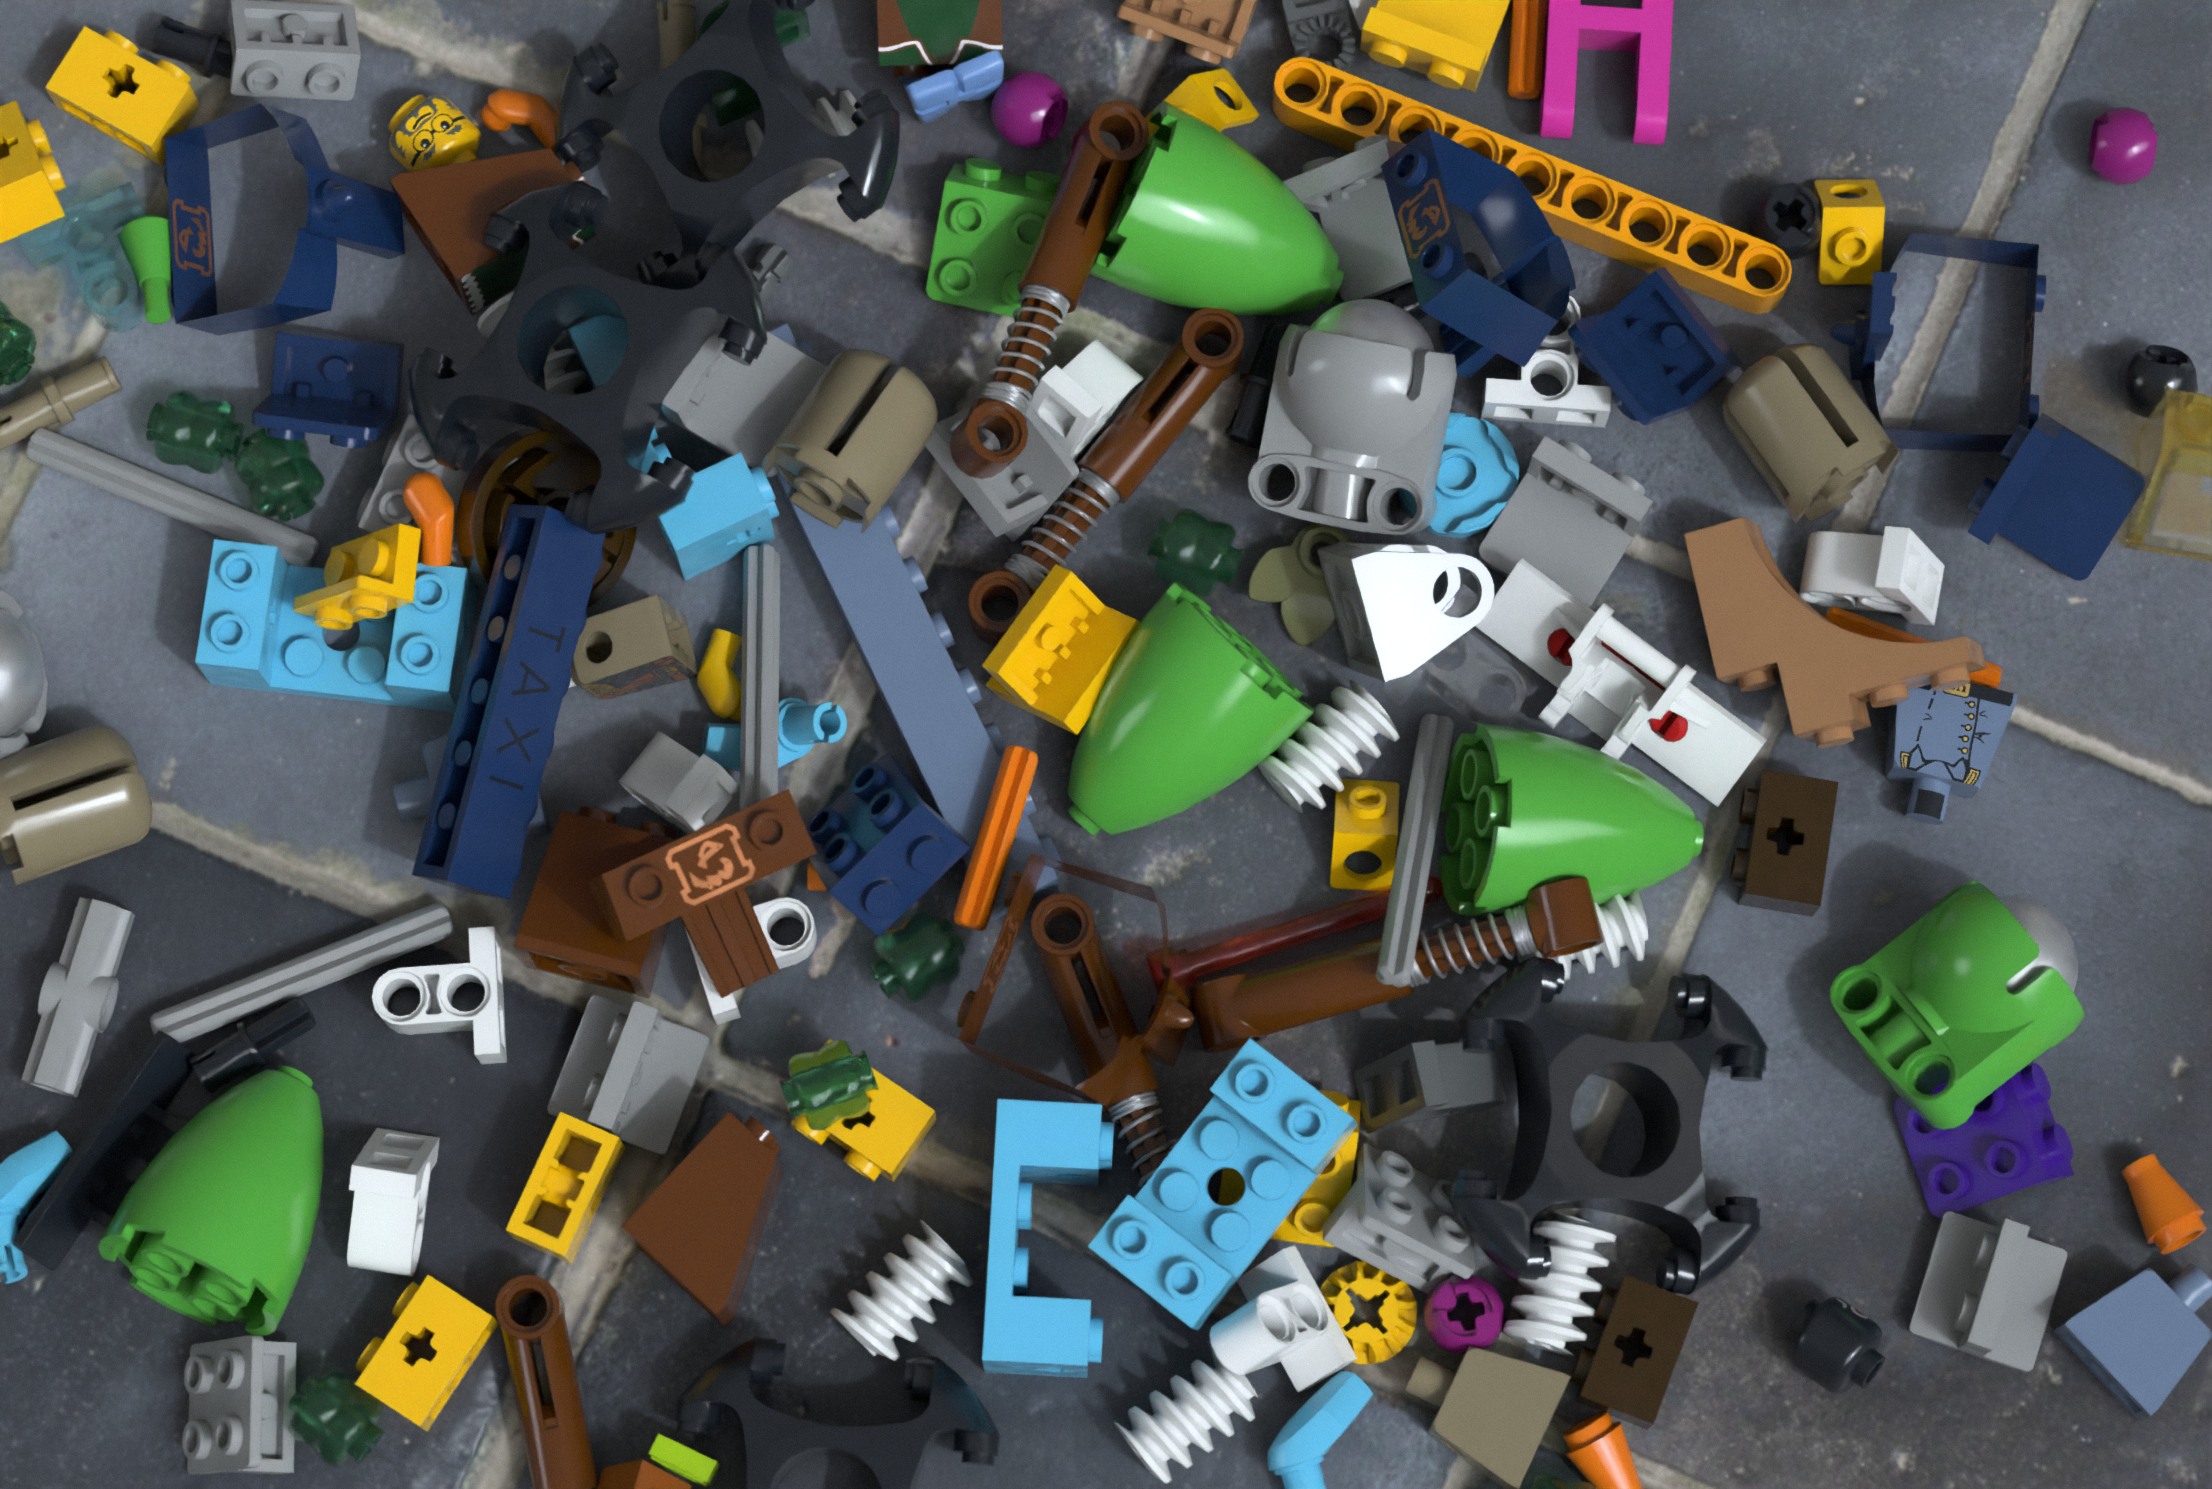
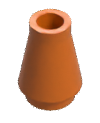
[2121,1154,2207,1254]
[1562,1410,1644,1489]

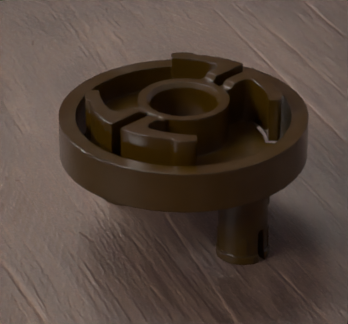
[456,427,637,608]

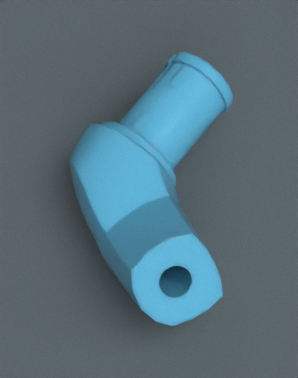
[699,697,847,772]
[0,1131,73,1284]
[1267,1371,1373,1489]

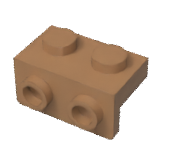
[1116,0,1258,64]

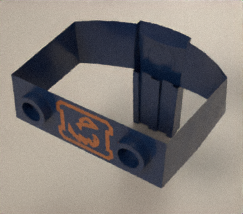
[164,103,405,335]
[1381,128,1576,378]
[1830,233,2046,452]

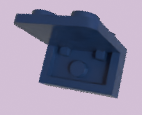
[1567,267,1742,425]
[252,328,405,448]
[1967,413,2146,581]
[806,754,970,936]

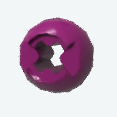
[991,70,1068,149]
[2088,107,2157,186]
[1423,1274,1505,1355]

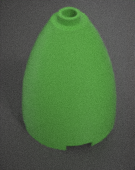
[1090,101,1344,315]
[1067,581,1315,836]
[1438,723,1704,917]
[99,1066,324,1336]

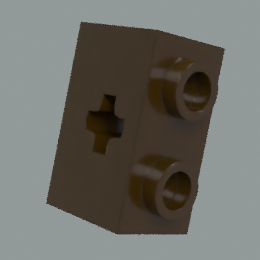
[1729,769,1838,917]
[1570,1274,1698,1430]

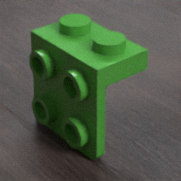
[926,158,1061,317]

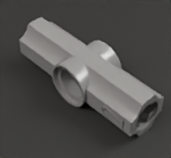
[21,897,135,1098]

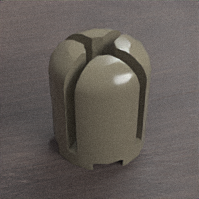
[1722,343,1900,524]
[762,348,938,533]
[0,724,153,886]

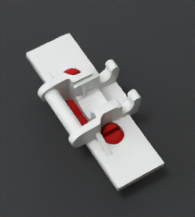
[1475,558,1767,807]

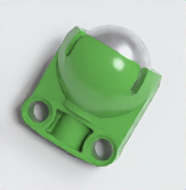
[1830,880,2086,1130]

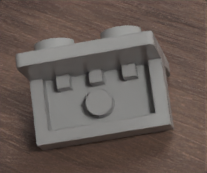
[925,406,1079,542]
[547,995,710,1156]
[1323,1144,1476,1294]
[1908,1211,2067,1373]
[182,1335,297,1475]

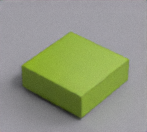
[649,1433,721,1488]

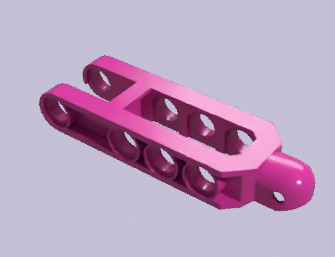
[1539,0,1674,146]

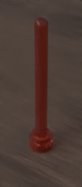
[1146,876,1443,996]

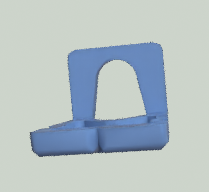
[900,50,1004,124]

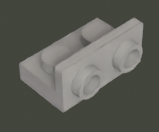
[228,0,361,101]

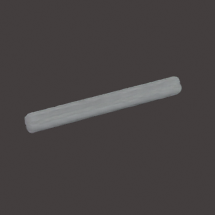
[26,428,320,567]
[739,544,781,811]
[1376,713,1454,988]
[150,902,455,1043]

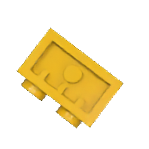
[293,523,421,630]

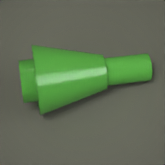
[119,214,173,324]

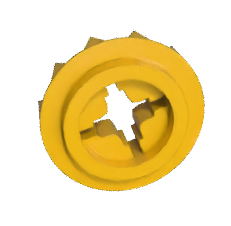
[1319,1261,1417,1365]

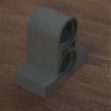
[1353,1040,1507,1134]

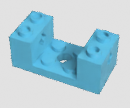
[568,315,780,581]
[195,539,477,713]
[1088,1038,1358,1331]
[982,1099,1114,1378]

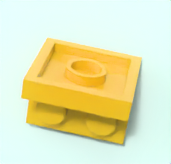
[982,564,1140,735]

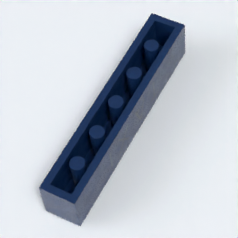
[412,504,606,900]

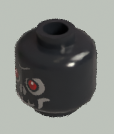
[1785,1297,1885,1394]

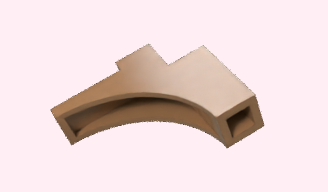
[1684,517,1987,749]

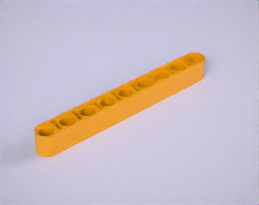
[1272,57,1792,314]

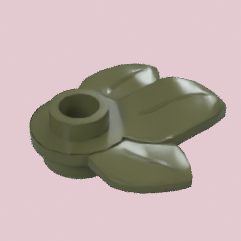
[1248,523,1350,646]

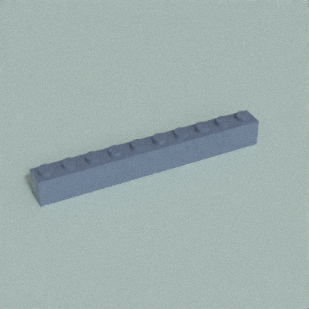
[769,323,1062,922]

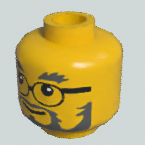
[388,95,481,172]

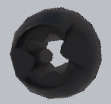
[1748,183,1822,260]
[2118,345,2198,420]

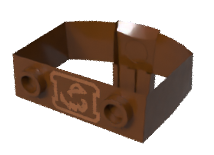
[587,789,817,998]
[957,854,1195,1106]

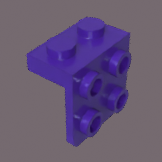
[1894,1061,2074,1218]

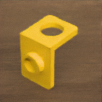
[1145,68,1259,137]
[1814,179,1885,285]
[1330,778,1400,892]

